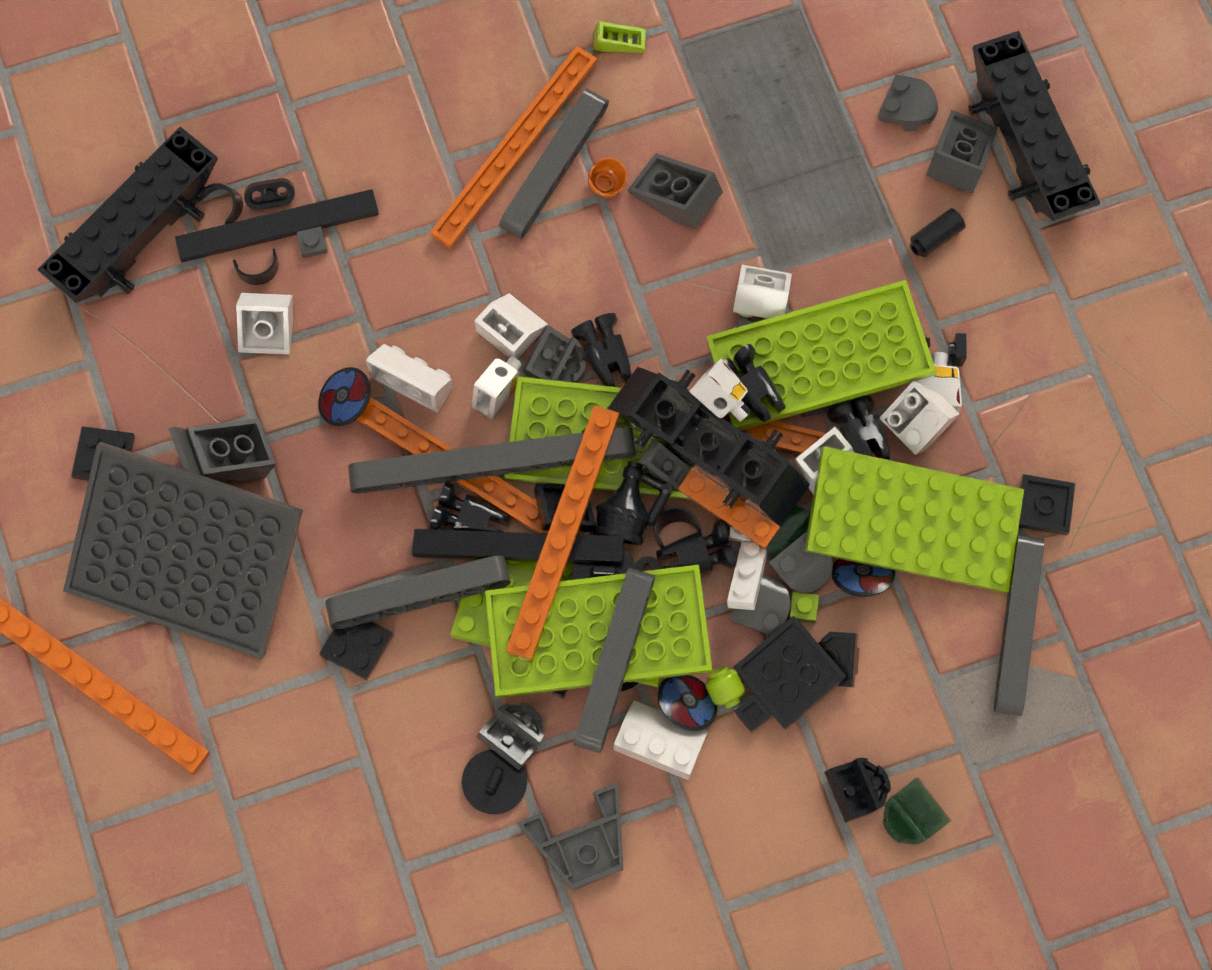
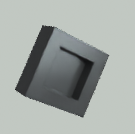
[297,226,327,258]

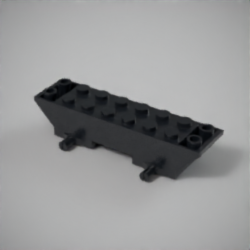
[968,30,1100,221]
[37,126,218,303]
[607,367,810,527]

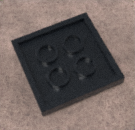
[733,616,847,730]

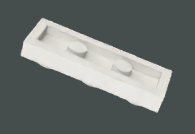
[727,542,768,610]

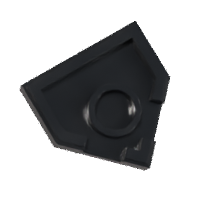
[818,632,859,687]

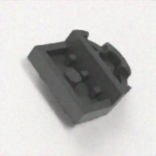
[878,75,938,131]
[522,325,586,382]
[769,531,833,593]
[730,575,791,635]
[477,703,545,770]

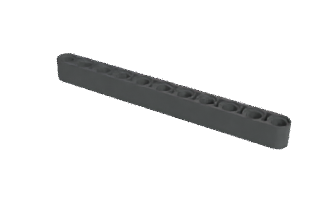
[348,427,636,494]

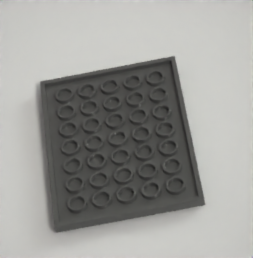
[63,442,303,659]

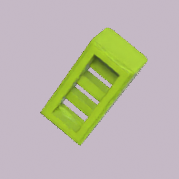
[593,21,646,53]

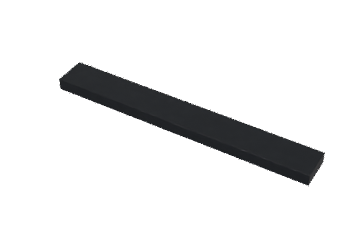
[175,189,379,263]
[411,529,625,565]

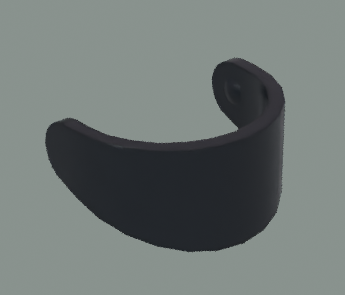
[197,183,243,224]
[233,248,279,285]
[654,505,702,549]

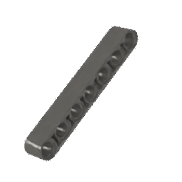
[499,89,609,239]
[994,535,1044,716]
[325,555,511,629]
[574,568,655,753]

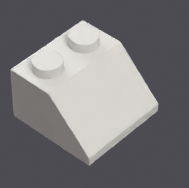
[733,265,792,319]
[236,293,293,355]

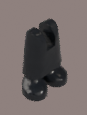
[571,313,632,387]
[723,344,786,423]
[827,395,890,460]
[430,481,511,532]
[656,520,736,573]

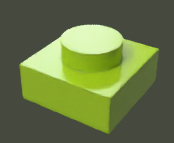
[789,592,819,623]

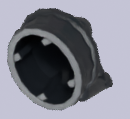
[593,461,673,546]

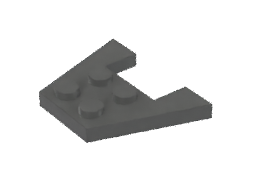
[517,783,623,891]

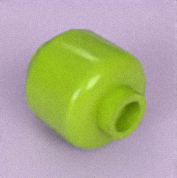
[705,666,745,708]

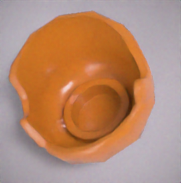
[587,157,627,198]

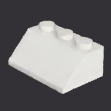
[366,344,453,413]
[613,700,709,780]

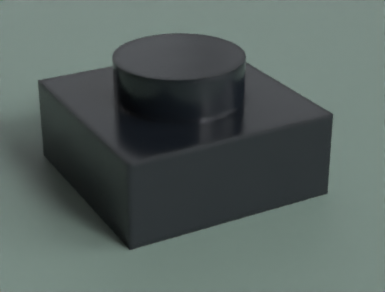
[948,333,967,366]
[734,694,772,733]

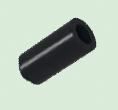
[910,208,966,258]

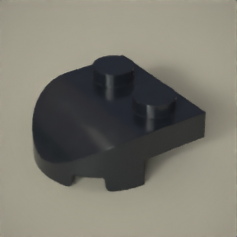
[824,758,891,823]

